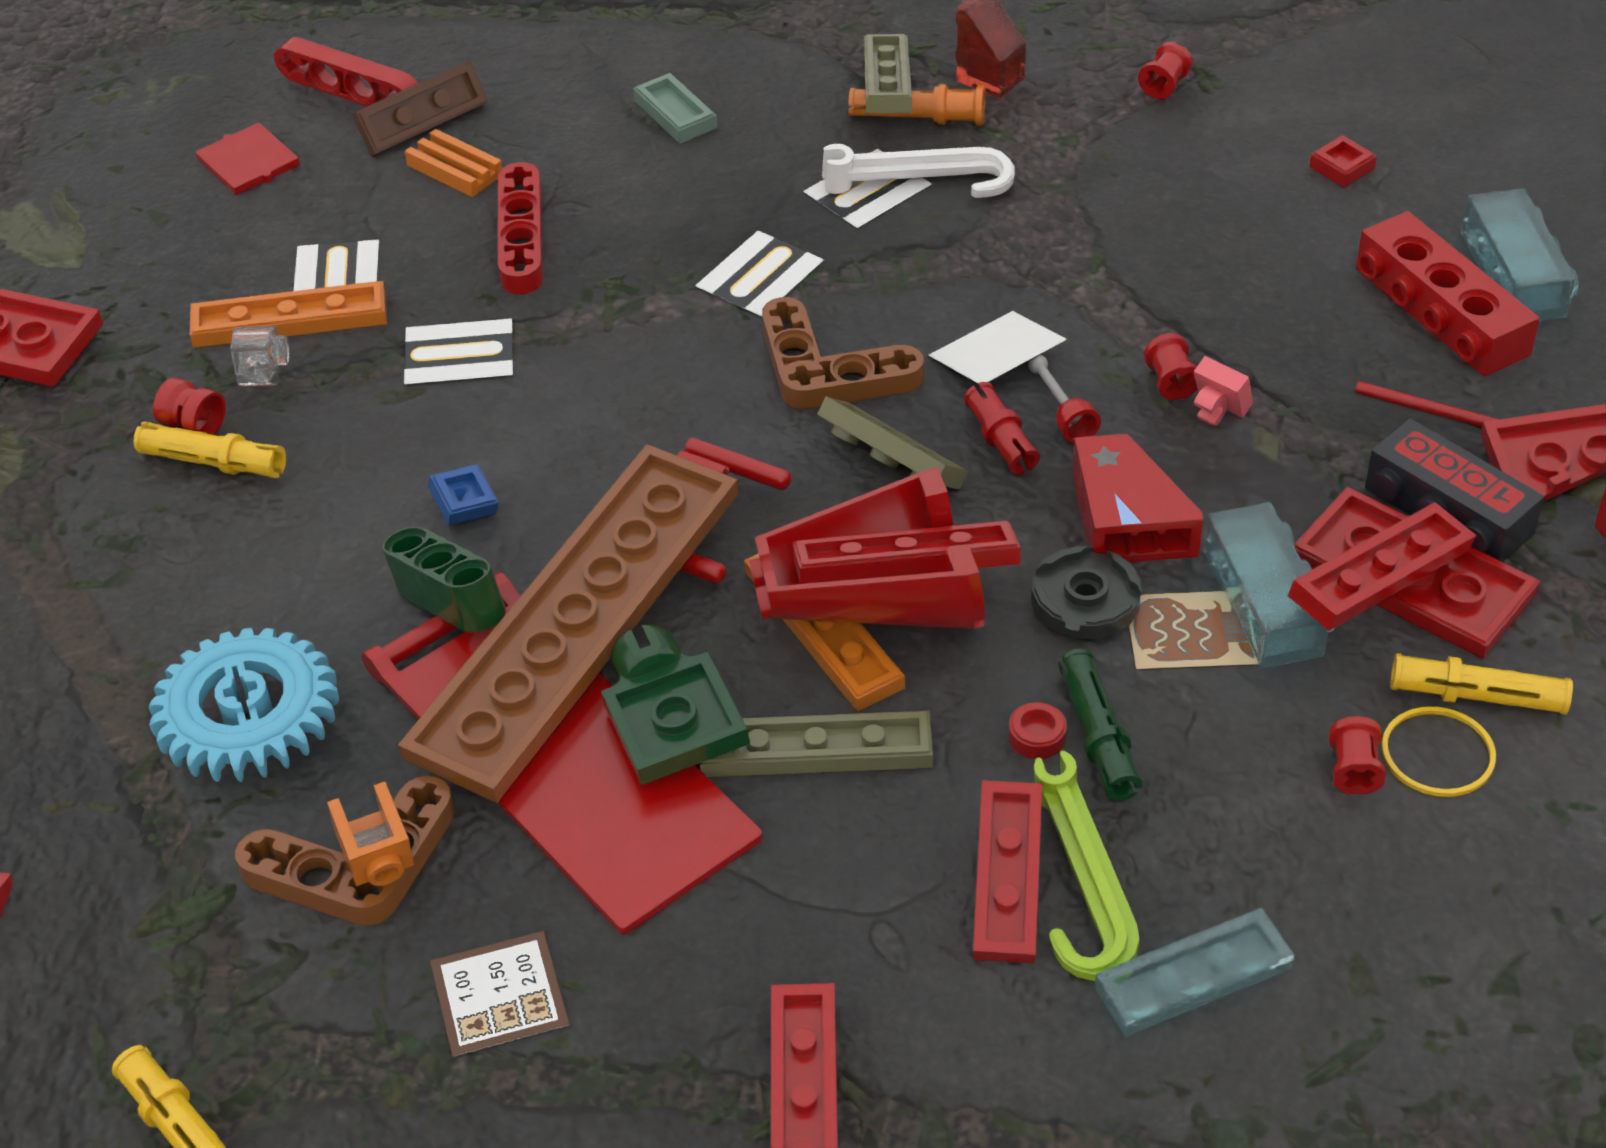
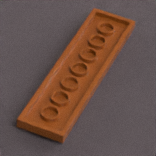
[398,444,739,803]

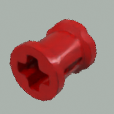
[1138,42,1193,99]
[1144,333,1198,400]
[1328,716,1386,794]

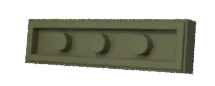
[864,34,912,113]
[700,711,933,777]

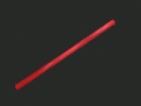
[1355,381,1499,428]

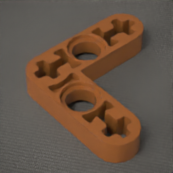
[762,297,924,409]
[235,775,455,926]

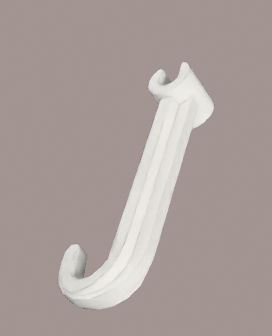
[822,144,1015,198]

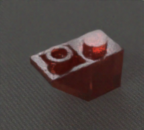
[955,0,1026,99]

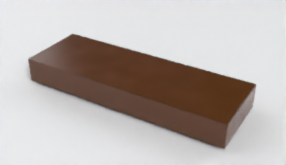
[351,61,489,155]

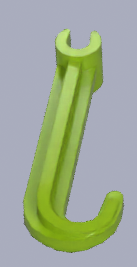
[1034,751,1140,981]

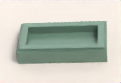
[633,73,718,144]

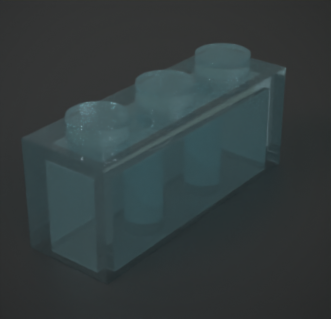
[1461,188,1578,321]
[1204,502,1334,669]

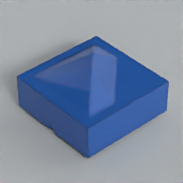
[428,464,499,526]

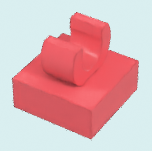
[1194,356,1253,427]

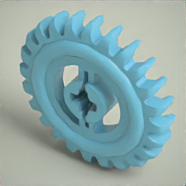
[149,628,339,782]

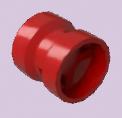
[153,377,226,435]

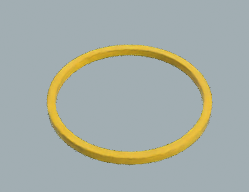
[1382,707,1496,797]

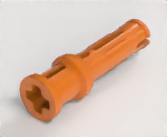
[848,84,986,126]

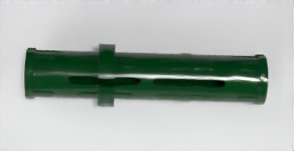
[1058,649,1143,801]

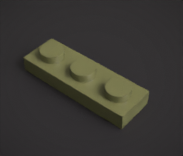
[817,396,969,490]

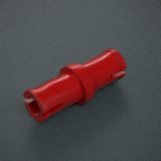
[964,382,1040,475]

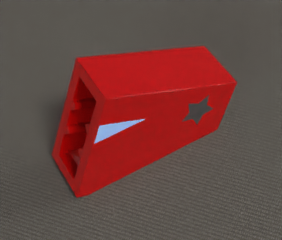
[1072,434,1204,563]

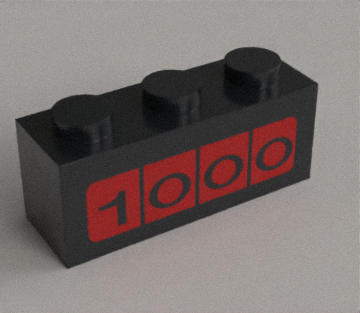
[1365,418,1545,562]

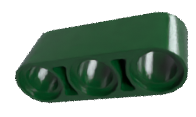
[382,526,506,632]

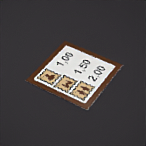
[430,931,570,1057]

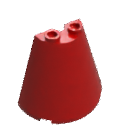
[749,467,985,629]

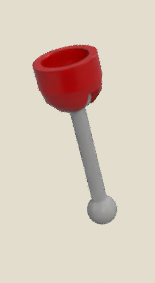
[1028,354,1101,443]

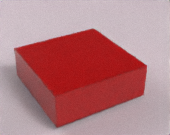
[1309,135,1377,188]

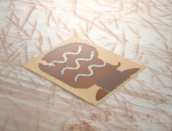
[1129,590,1259,669]

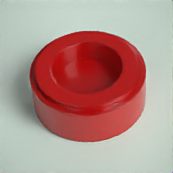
[1008,702,1067,759]

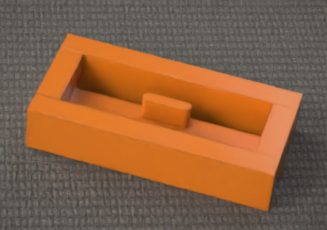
[405,129,503,198]

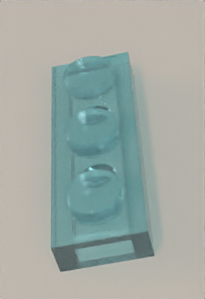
[1095,908,1294,1037]

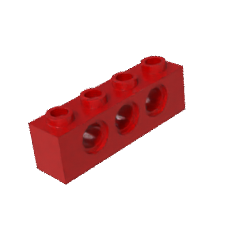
[1356,211,1540,377]

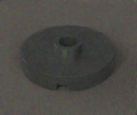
[1031,546,1141,639]

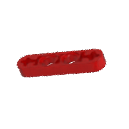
[274,37,418,106]
[498,162,543,294]

